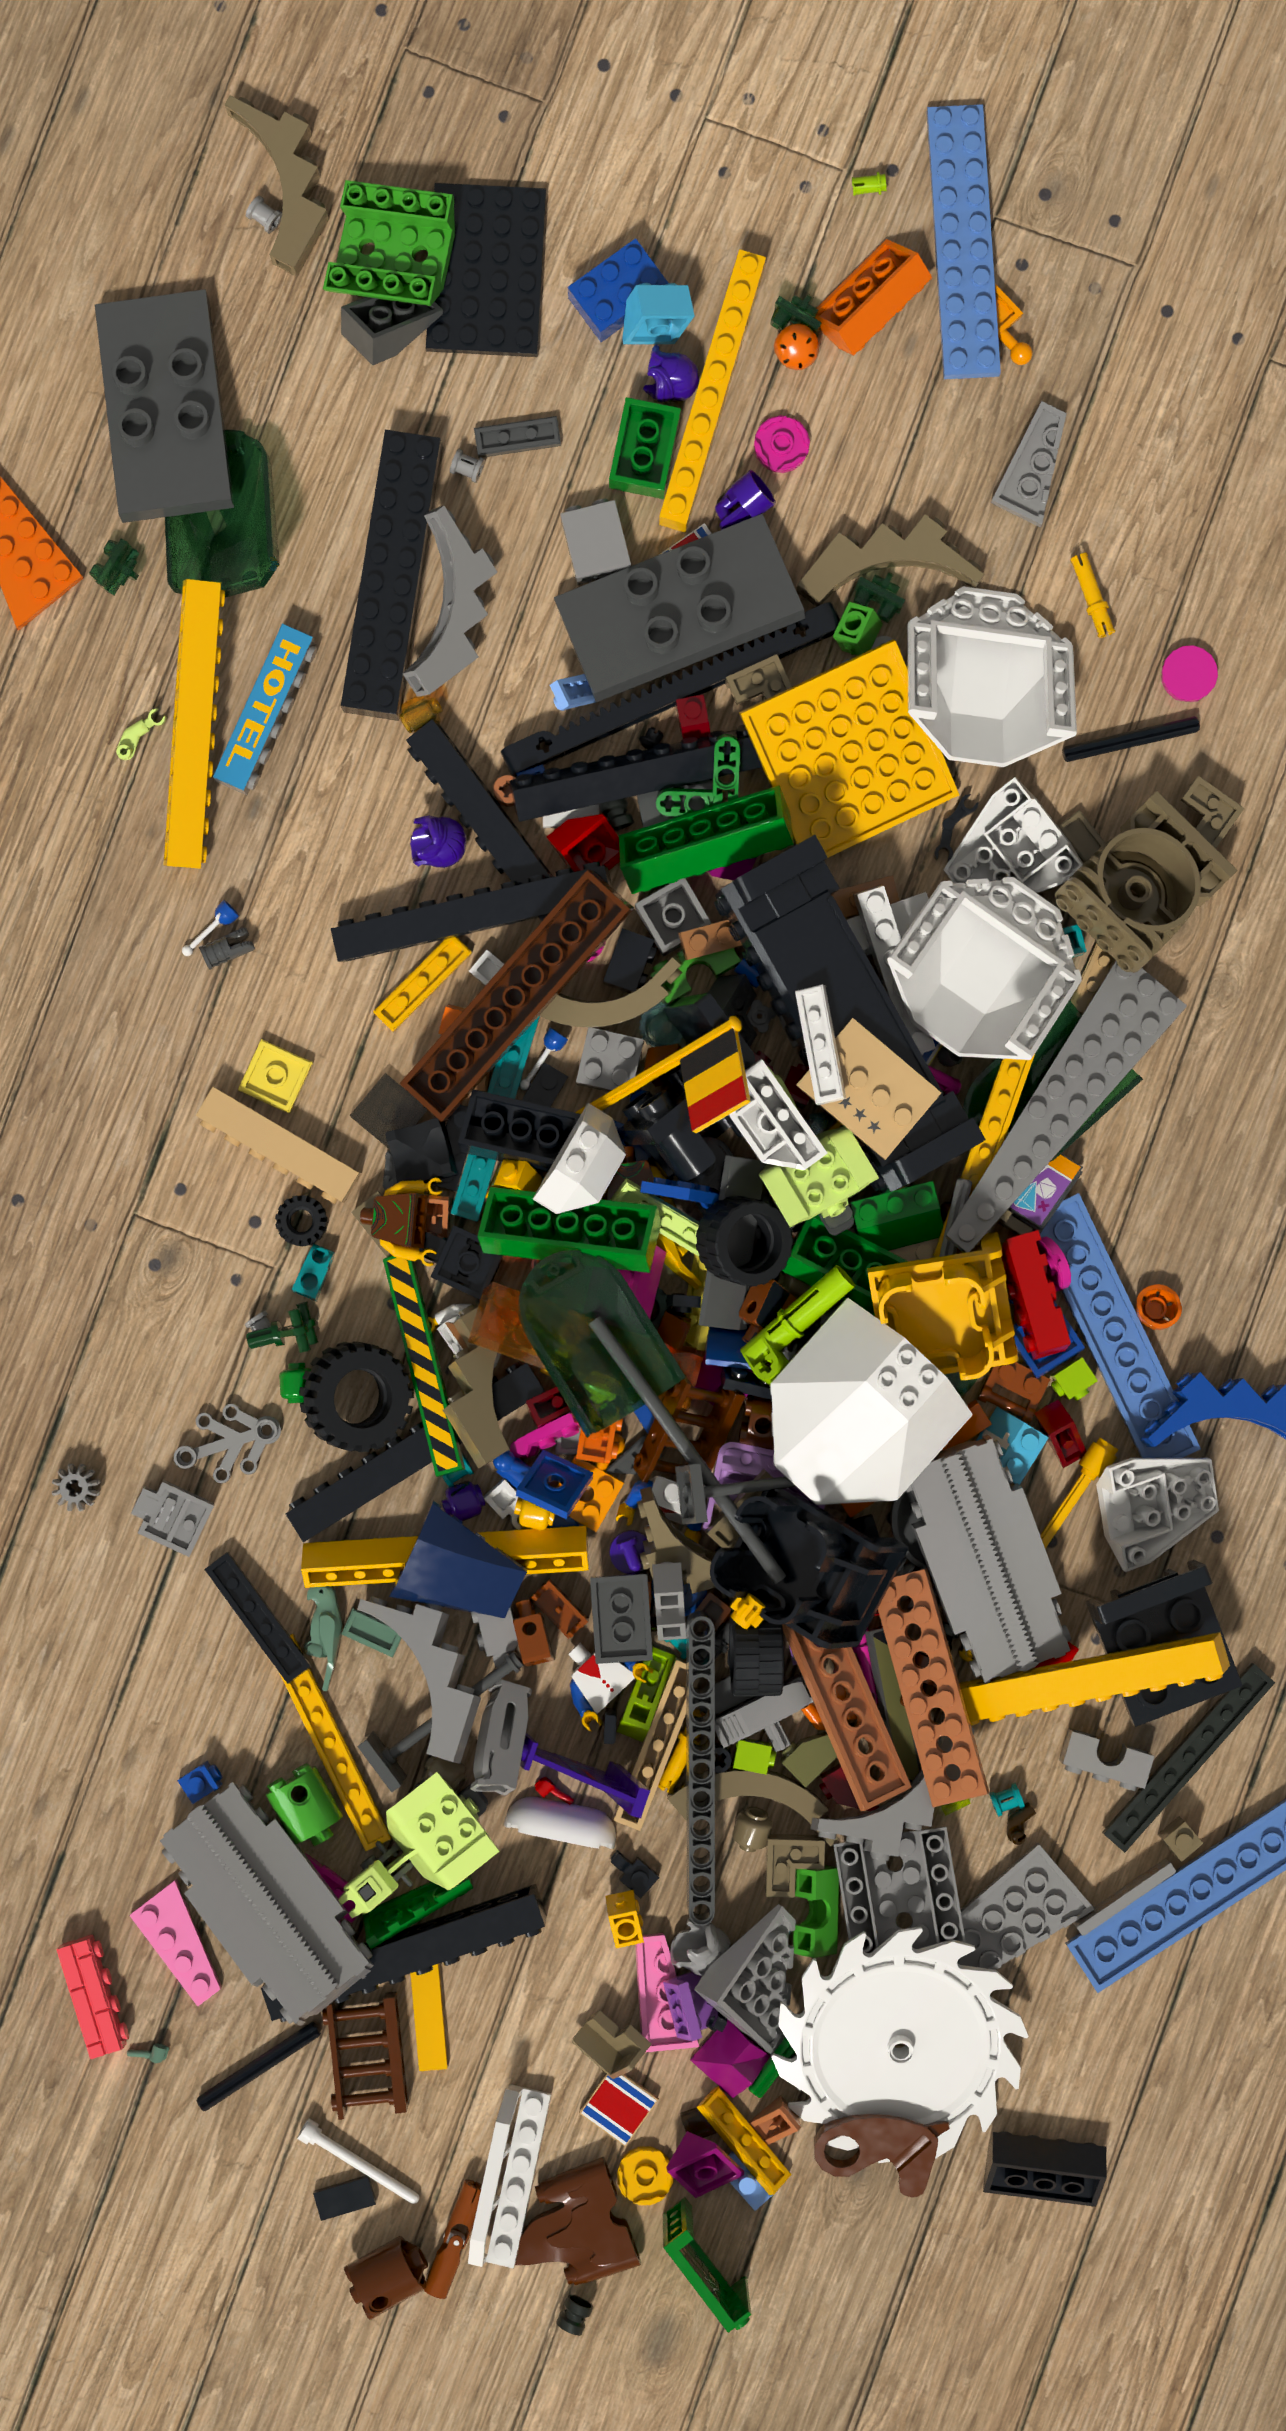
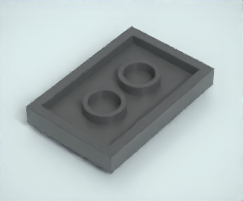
[590,1573,653,1664]

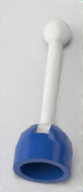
[182,900,240,956]
[519,1027,569,1090]

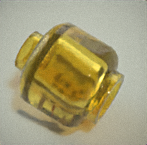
[399,695,443,733]

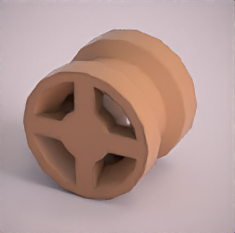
[493,775,515,807]

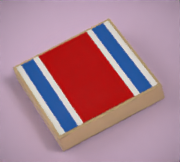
[579,2074,659,2147]

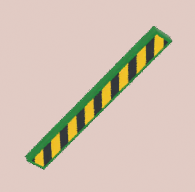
[383,1256,465,1477]

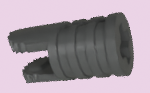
[199,928,255,970]

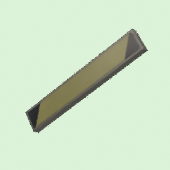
[865,1626,921,1796]

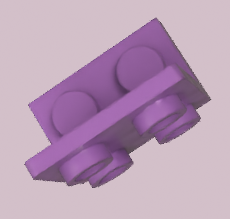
[663,1971,728,2041]

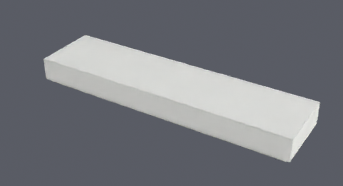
[795,984,846,1105]

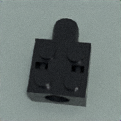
[419,1225,504,1301]

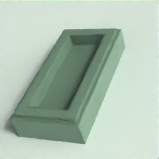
[341,1608,402,1658]

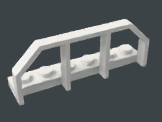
[468,2084,552,2269]

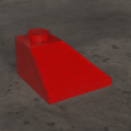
[546,814,620,872]

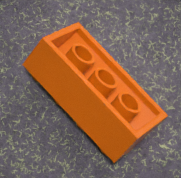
[808,239,932,356]

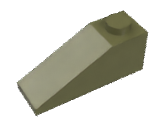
[781,1721,857,1788]

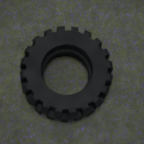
[299,1341,414,1452]

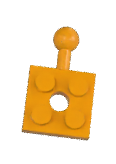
[995,284,1033,365]
[557,1433,625,1532]

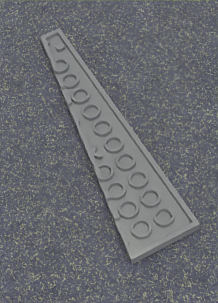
[945,961,1187,1253]
[792,1843,1095,2091]

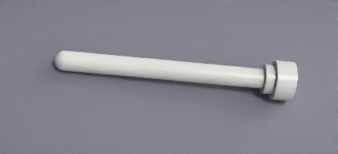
[297,2118,419,2204]

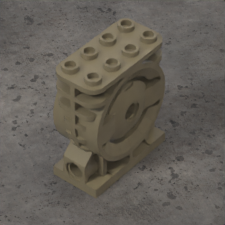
[1055,791,1238,973]

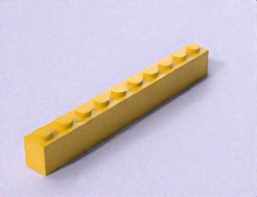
[659,249,766,533]
[163,579,225,869]
[301,1526,589,1588]
[959,1632,1230,1726]

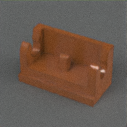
[530,1578,589,1639]

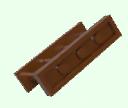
[633,1370,746,1483]
[322,1991,409,2120]

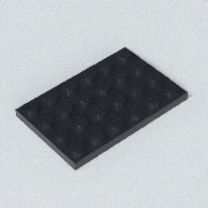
[426,183,546,357]

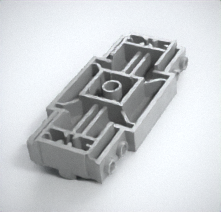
[906,1435,1071,1684]
[160,1782,374,2026]

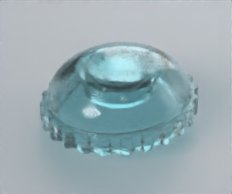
[639,1002,683,1047]

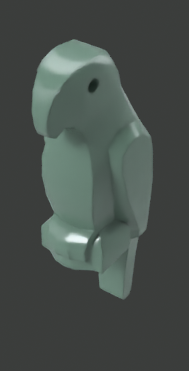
[304,1586,343,1692]

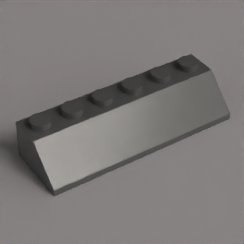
[698,1155,772,1330]

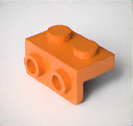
[576,1403,624,1465]

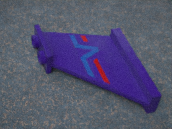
[520,1732,650,1818]

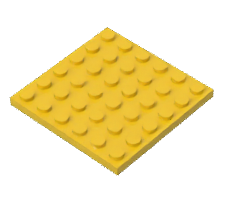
[739,639,959,858]

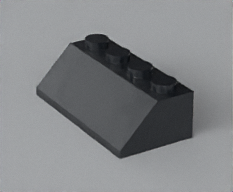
[458,1089,581,1172]
[983,2132,1107,2207]

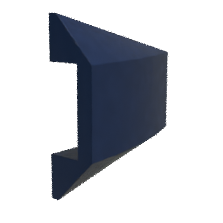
[389,1500,528,1618]

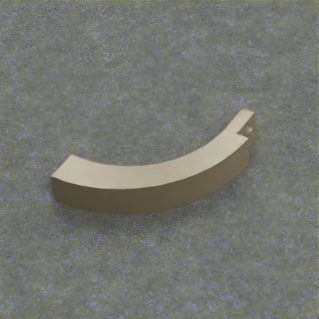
[539,956,684,1027]
[667,1767,839,1847]

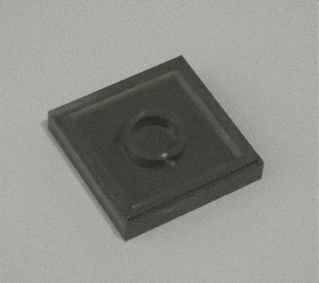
[350,1073,428,1150]

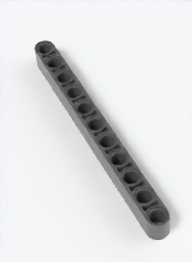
[686,1611,715,1926]

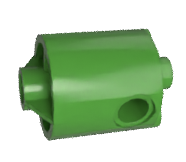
[266,1763,343,1846]

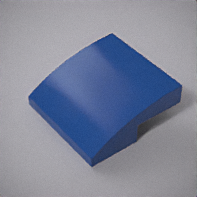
[705,1327,751,1369]

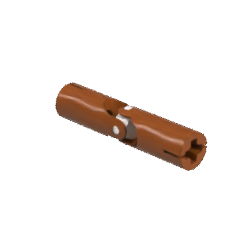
[424,2179,482,2299]

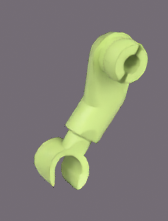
[116,709,167,760]

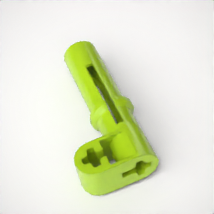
[740,1265,855,1385]

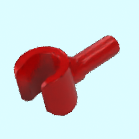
[534,1777,574,1805]

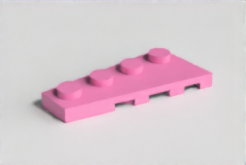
[129,1879,222,2006]
[635,1933,699,2052]

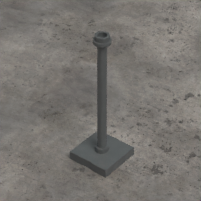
[675,1463,796,1524]
[357,1652,524,1792]

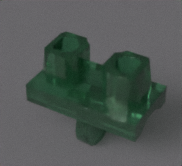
[770,294,822,343]
[89,539,139,596]
[853,572,905,623]

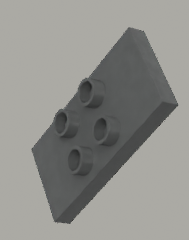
[95,289,234,523]
[554,513,805,702]

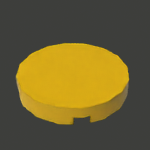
[617,2146,673,2205]

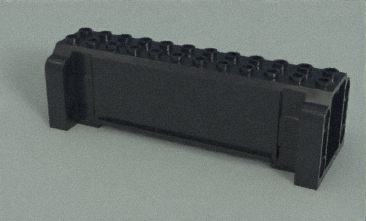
[714,835,986,1194]

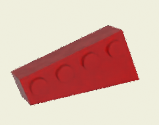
[1001,1230,1071,1360]

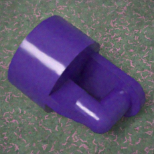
[715,470,776,530]
[610,1530,647,1574]

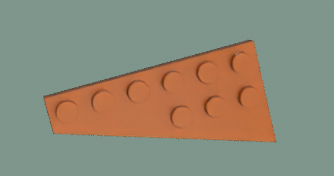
[0,476,84,630]

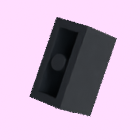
[603,928,658,994]

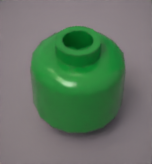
[279,1363,311,1404]

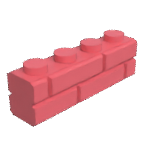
[56,1934,129,2059]

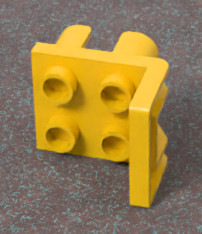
[867,1232,1019,1380]

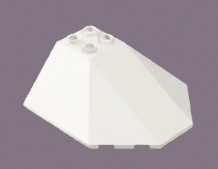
[907,586,1077,767]
[887,877,1082,1060]
[770,1298,973,1505]

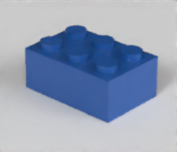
[567,238,668,342]

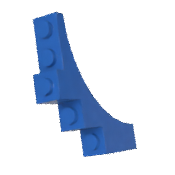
[1140,1372,1286,1447]

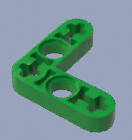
[656,734,740,817]

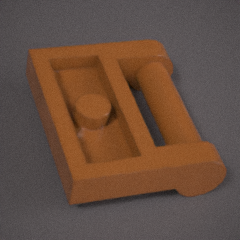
[977,1362,1051,1424]

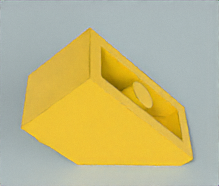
[485,1160,543,1198]

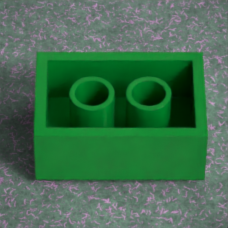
[609,397,681,499]

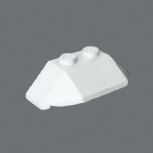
[729,1059,828,1170]
[533,1103,626,1214]

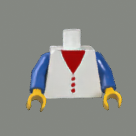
[616,1476,702,1543]
[568,1643,653,1732]

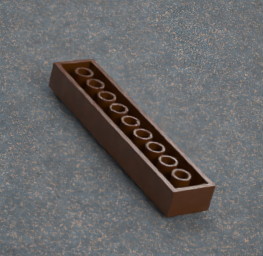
[399,870,634,1122]

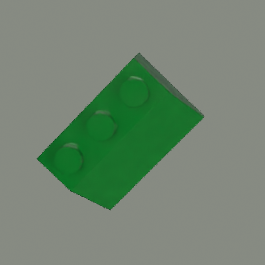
[848,1181,943,1251]

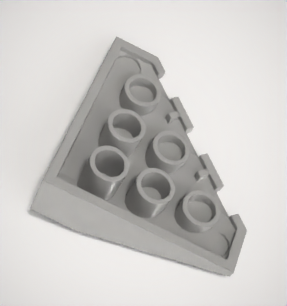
[694,1904,796,2055]

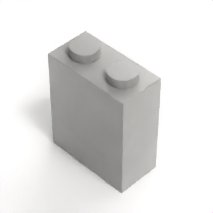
[560,499,631,585]

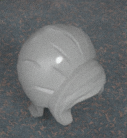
[670,1918,731,1976]

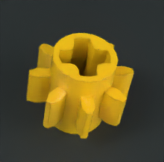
[730,1593,765,1630]

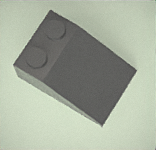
[341,297,443,366]

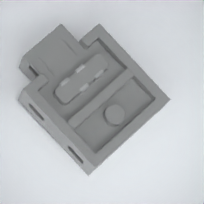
[131,1480,214,1557]

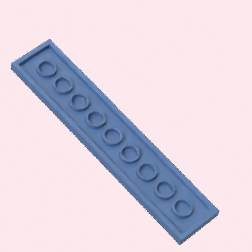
[926,104,1001,379]
[1032,1193,1201,1458]
[1065,1798,1286,1993]

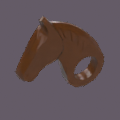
[814,2114,950,2198]

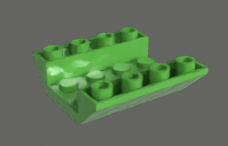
[323,180,455,306]

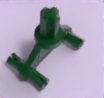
[246,1301,319,1353]

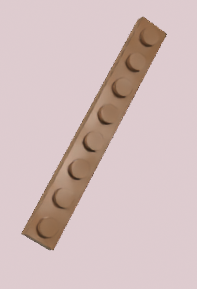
[678,875,899,960]

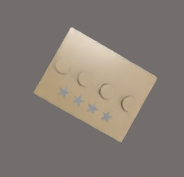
[796,1018,941,1160]

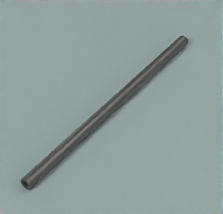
[589,1316,786,1584]

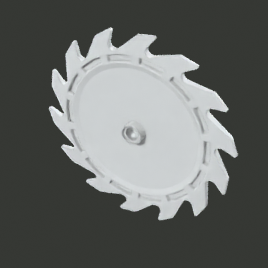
[771,1927,1029,2163]

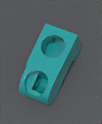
[292,1244,335,1302]

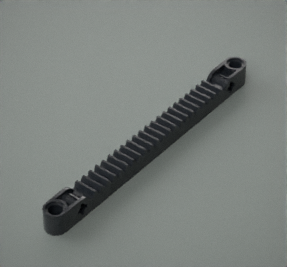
[501,602,840,777]

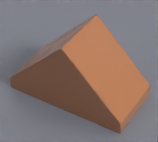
[425,1195,451,1239]
[749,2095,801,2145]

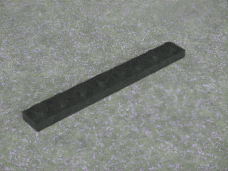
[1102,1663,1275,1853]

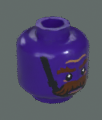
[441,1481,485,1521]

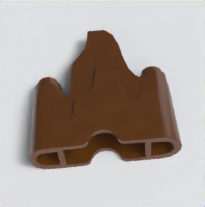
[515,2156,641,2286]

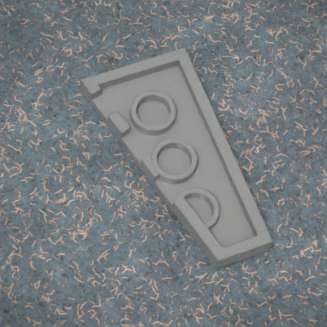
[991,401,1067,528]

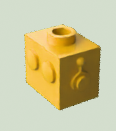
[605,1890,644,1948]

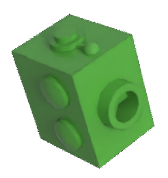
[833,602,883,656]

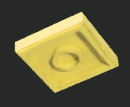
[238,1039,313,1114]

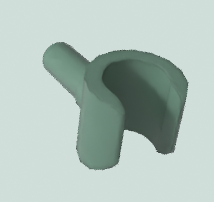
[127,2043,169,2063]

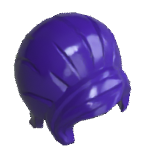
[643,344,699,403]
[410,815,467,868]

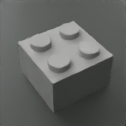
[635,878,712,957]
[576,1027,644,1097]

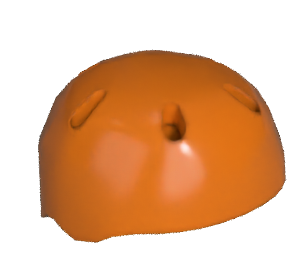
[774,324,819,370]
[1136,1284,1182,1330]

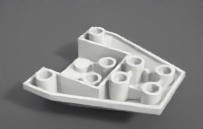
[943,777,1083,893]
[1096,1458,1219,1572]

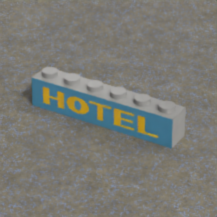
[213,624,317,795]

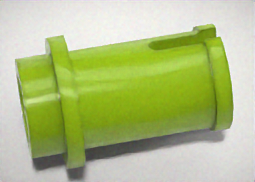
[852,172,887,196]

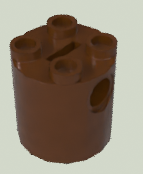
[739,1395,774,1450]
[344,2236,428,2320]

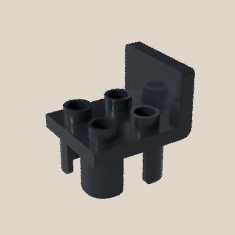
[617,993,755,1182]
[710,1488,909,1649]
[1086,1560,1243,1727]

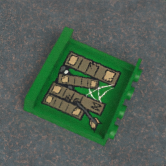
[662,2197,751,2333]

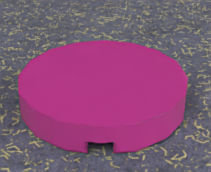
[754,415,810,473]
[1161,645,1218,702]
[1036,1236,1071,1292]

